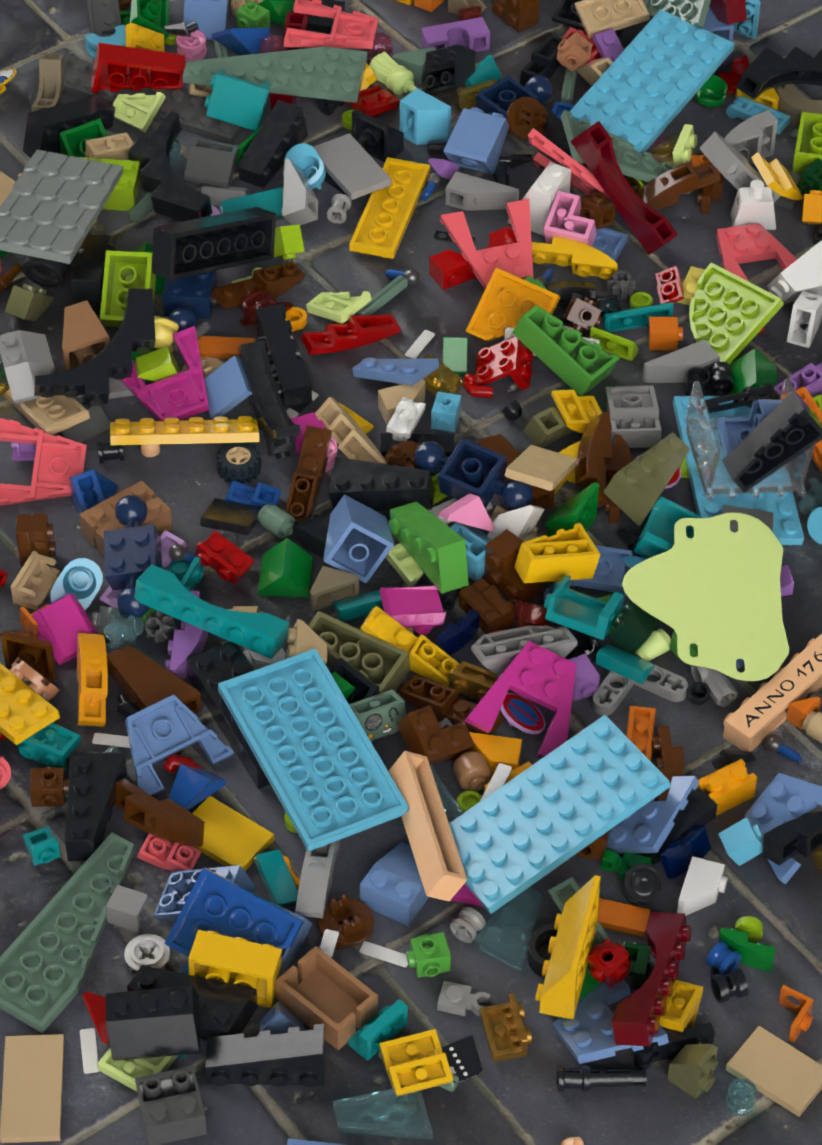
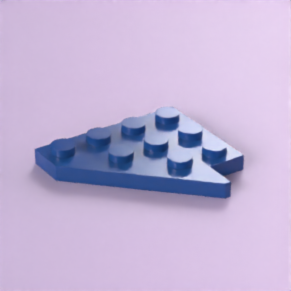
[164,867,304,975]

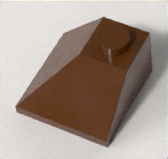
[1,629,57,681]

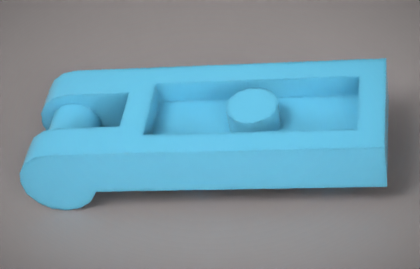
[726,96,791,135]

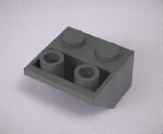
[183,138,239,188]
[135,1066,207,1145]

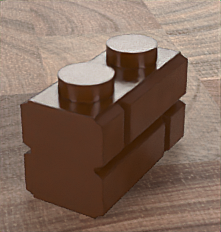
[16,513,56,567]
[459,578,515,634]

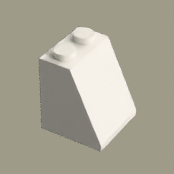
[508,162,571,236]
[767,241,822,304]

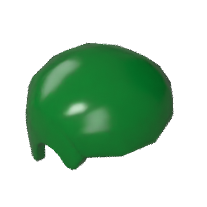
[694,75,728,108]

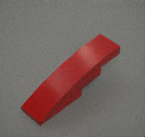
[301,314,401,355]

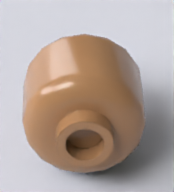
[453,751,492,791]

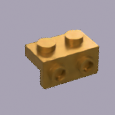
[449,661,499,702]
[479,993,532,1063]

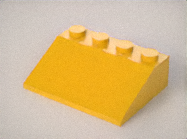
[535,875,601,1020]

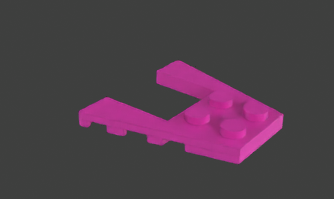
[121,326,209,421]
[465,641,576,759]

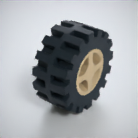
[216,442,261,484]

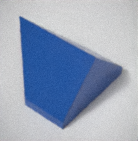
[70,469,118,513]
[169,764,227,810]

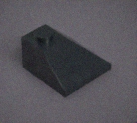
[352,109,404,162]

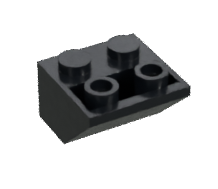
[425,45,476,95]

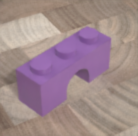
[421,17,490,52]

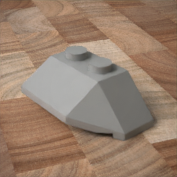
[0,330,55,404]
[471,625,578,677]

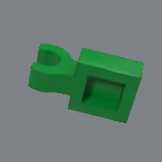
[601,850,652,881]

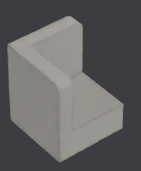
[106,885,148,932]

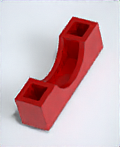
[429,226,517,290]

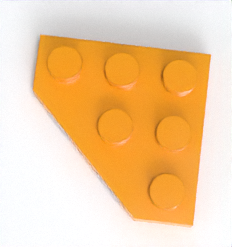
[465,268,560,342]

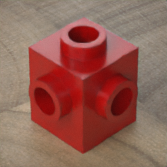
[588,939,631,989]

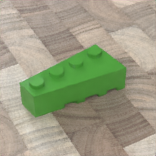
[512,305,620,396]
[388,501,469,594]

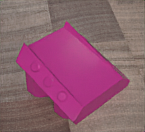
[379,586,446,636]
[32,593,98,665]

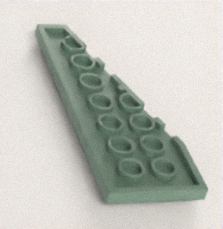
[0,832,135,1034]

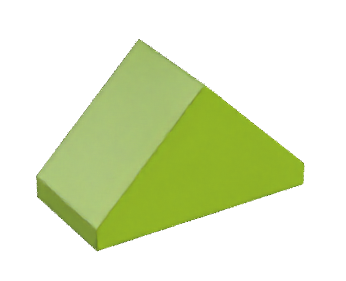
[134,346,180,382]

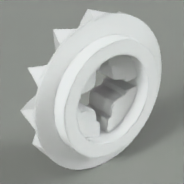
[124,934,170,971]

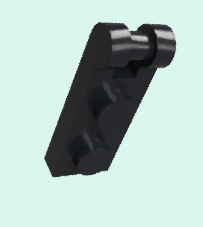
[634,1022,715,1069]

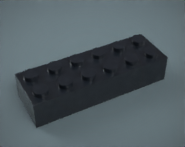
[152,207,276,280]
[187,642,270,789]

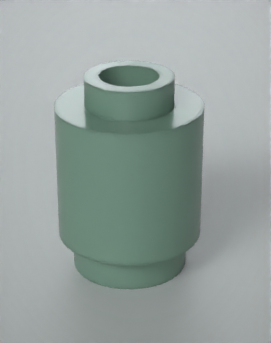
[258,504,295,538]

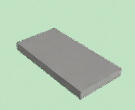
[313,133,392,200]

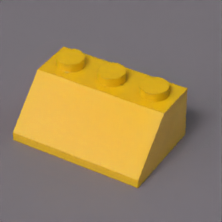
[188,930,282,1008]

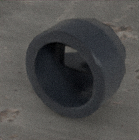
[501,400,523,421]
[688,682,710,705]

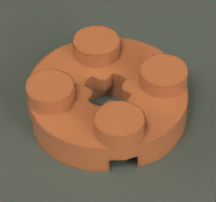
[9,657,59,701]

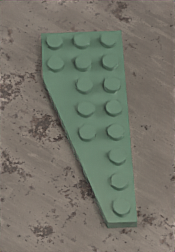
[183,47,368,103]

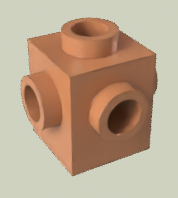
[557,32,592,72]

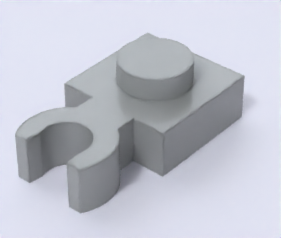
[437,981,490,1016]

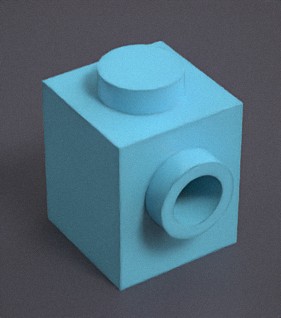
[431,392,461,433]
[719,817,765,866]

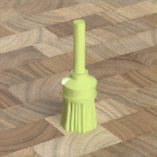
[369,51,419,95]

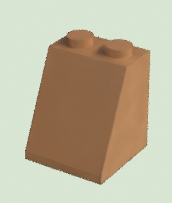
[62,300,110,371]

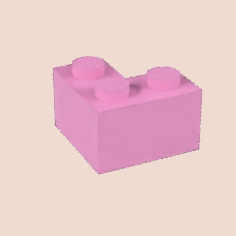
[543,191,597,246]

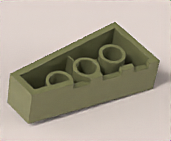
[603,432,690,526]
[308,611,410,694]

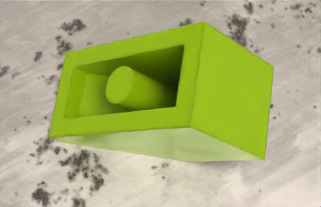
[274,224,305,261]

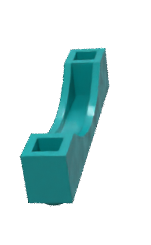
[134,564,290,659]

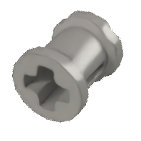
[327,194,352,224]

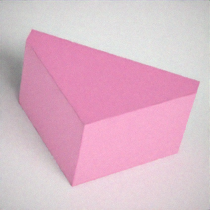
[439,493,495,532]

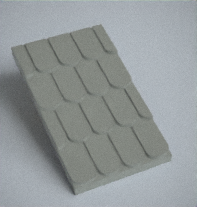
[0,149,123,264]

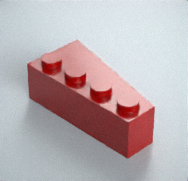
[91,42,186,93]

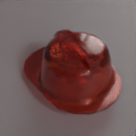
[240,290,293,326]
[511,600,549,628]

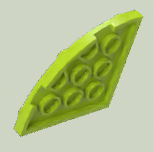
[689,262,784,365]

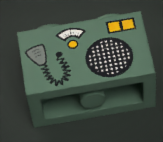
[349,689,406,742]

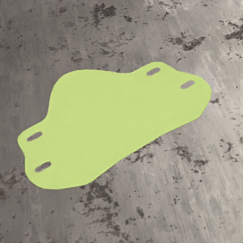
[622,513,789,681]

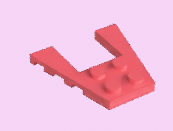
[283,0,379,49]
[528,128,610,199]
[440,199,533,290]
[716,223,797,282]
[0,418,87,506]

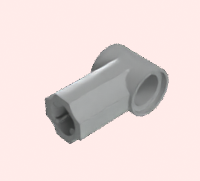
[691,665,738,708]

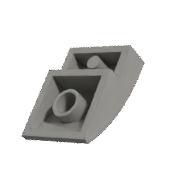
[724,110,778,178]
[605,385,662,448]

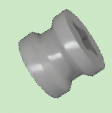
[450,907,485,943]

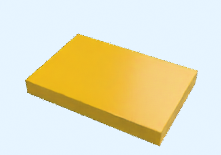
[192,796,275,871]

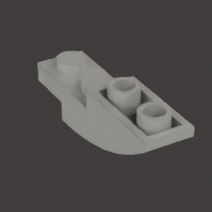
[700,131,781,202]
[295,839,341,918]

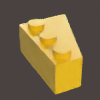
[514,523,601,583]

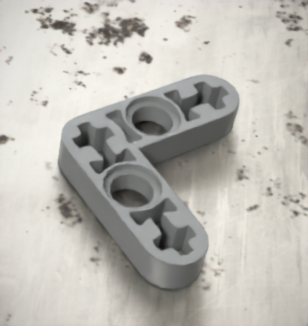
[592,656,688,716]

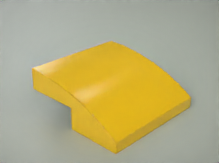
[751,152,804,200]
[551,390,602,434]
[379,1029,454,1097]

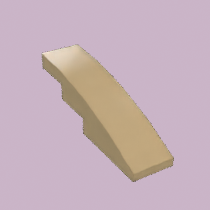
[315,397,387,464]

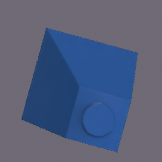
[211,28,271,56]

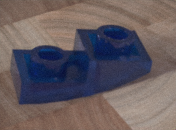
[435,609,479,656]
[661,825,711,879]

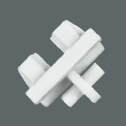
[386,397,426,442]

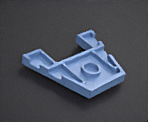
[543,545,643,618]
[125,694,234,796]
[744,773,822,884]
[605,776,699,854]
[553,980,669,1064]

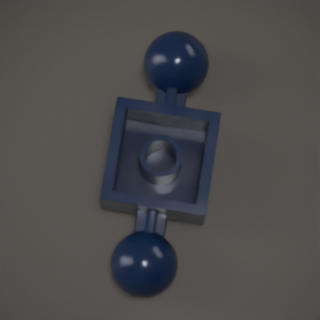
[476,75,553,136]
[162,271,217,332]
[414,438,533,510]
[104,495,162,618]

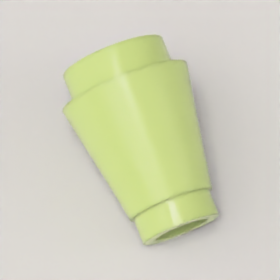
[633,628,671,662]

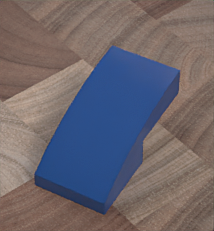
[225,480,282,507]

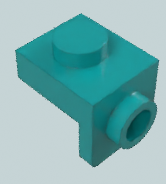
[22,826,60,866]

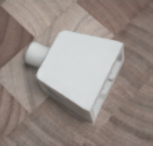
[730,180,776,230]
[787,291,822,348]

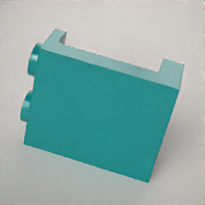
[204,69,271,131]
[634,496,703,559]
[544,575,624,640]

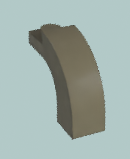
[32,53,65,112]
[776,84,822,127]

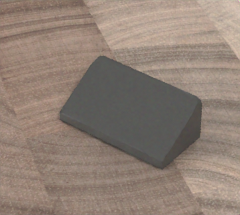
[58,406,110,444]

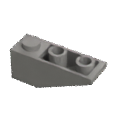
[282,158,319,225]
[445,171,519,211]
[642,339,720,384]

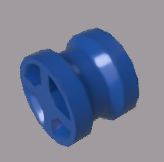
[706,941,742,975]

